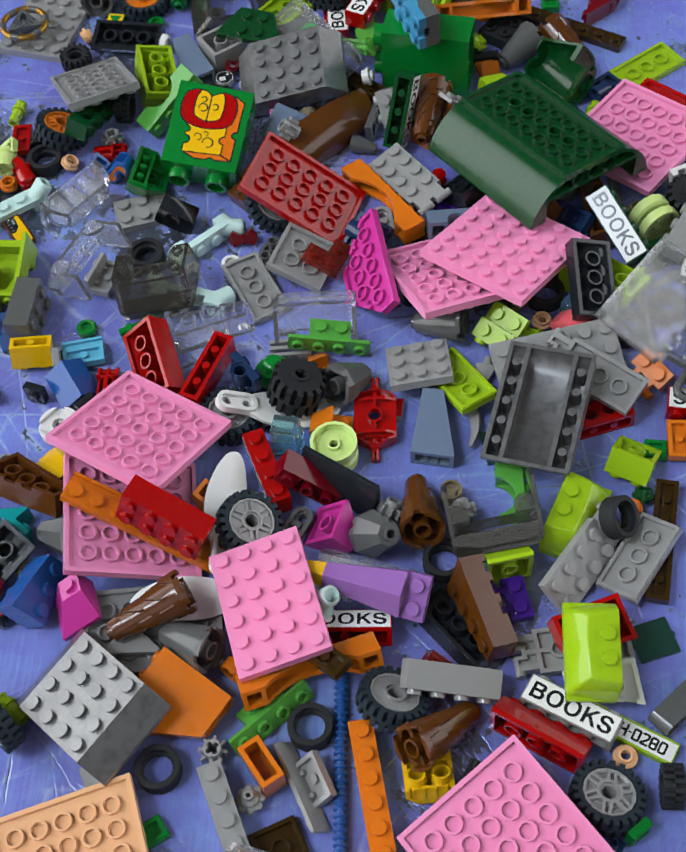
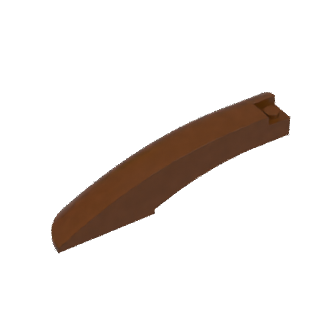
[227,88,371,214]

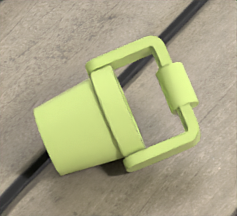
[0,137,18,176]

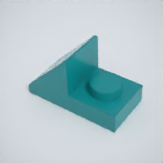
[0,507,34,543]

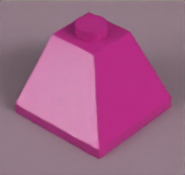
[304,499,354,555]
[54,575,102,641]

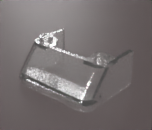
[47,220,132,301]
[273,290,358,343]

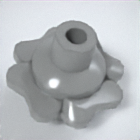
[234,784,265,815]

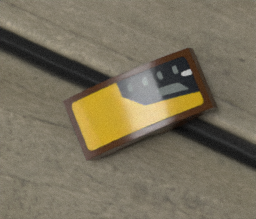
[1,214,36,243]

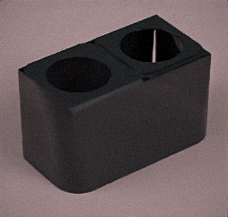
[154,194,200,235]

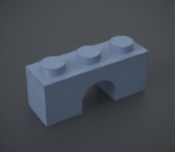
[426,208,469,239]

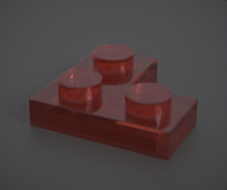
[301,238,351,279]

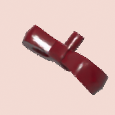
[225,59,239,74]
[229,229,258,247]

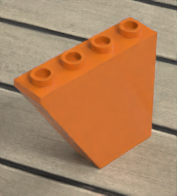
[137,646,235,740]

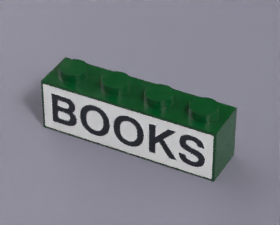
[383,69,421,148]
[585,184,650,267]

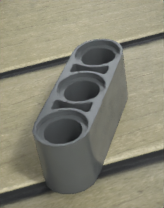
[648,680,686,737]

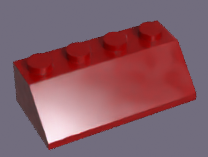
[123,315,185,394]
[489,695,593,775]

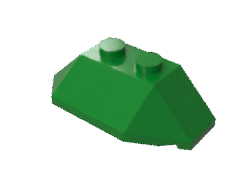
[125,145,168,197]

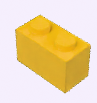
[9,335,53,370]

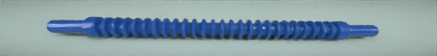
[333,672,349,852]

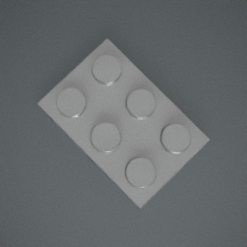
[113,190,169,234]

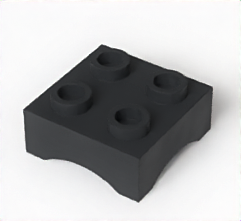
[478,16,524,51]

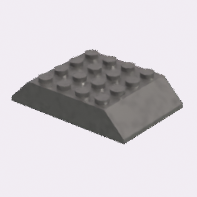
[238,26,349,117]
[480,340,597,476]
[17,629,172,786]

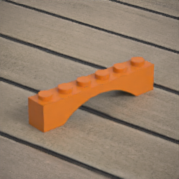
[435,0,532,19]
[341,158,426,245]
[235,631,385,712]
[348,719,397,852]

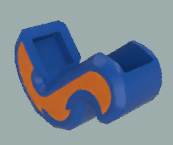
[89,152,135,183]

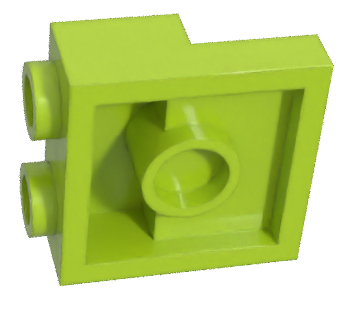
[471,301,531,346]

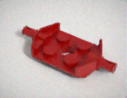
[354,377,398,463]

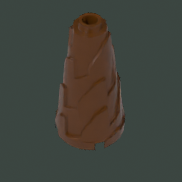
[537,13,596,68]
[413,73,453,145]
[399,474,446,549]
[104,569,198,642]
[393,701,480,773]

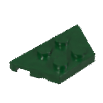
[215,7,279,43]

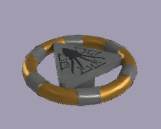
[0,6,50,42]

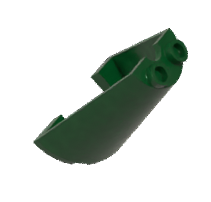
[523,37,596,106]

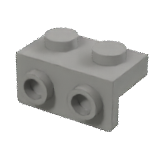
[84,252,126,298]

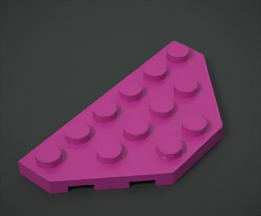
[343,208,400,314]

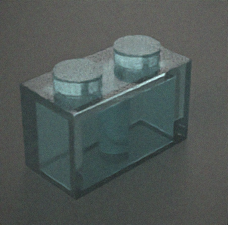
[269,414,306,457]

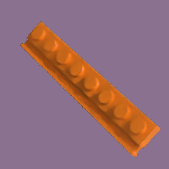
[59,471,224,574]

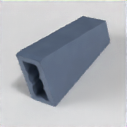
[173,33,216,85]
[410,388,454,468]

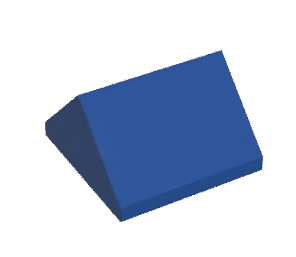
[44,358,97,409]

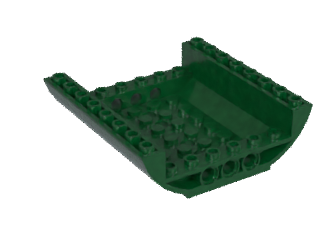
[428,70,647,230]

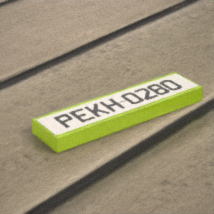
[597,703,681,764]

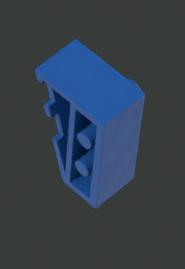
[0,554,63,629]

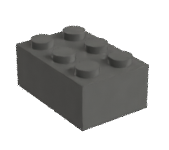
[2,277,51,341]

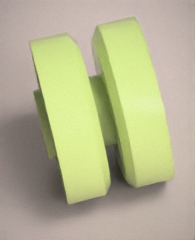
[628,194,680,242]
[309,421,359,470]

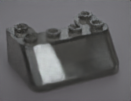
[111,243,201,320]

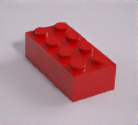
[115,474,217,560]

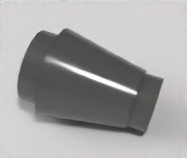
[349,135,377,154]

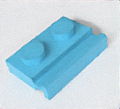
[62,336,106,367]

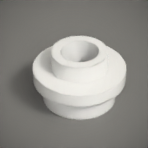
[361,67,375,85]

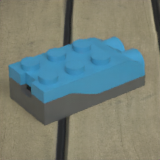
[391,0,440,50]

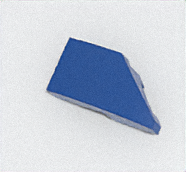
[0,311,10,352]

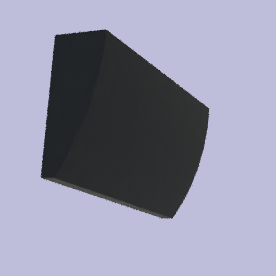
[90,19,166,53]
[442,174,485,208]
[565,238,618,321]
[301,445,381,514]
[0,518,37,585]
[417,581,494,668]

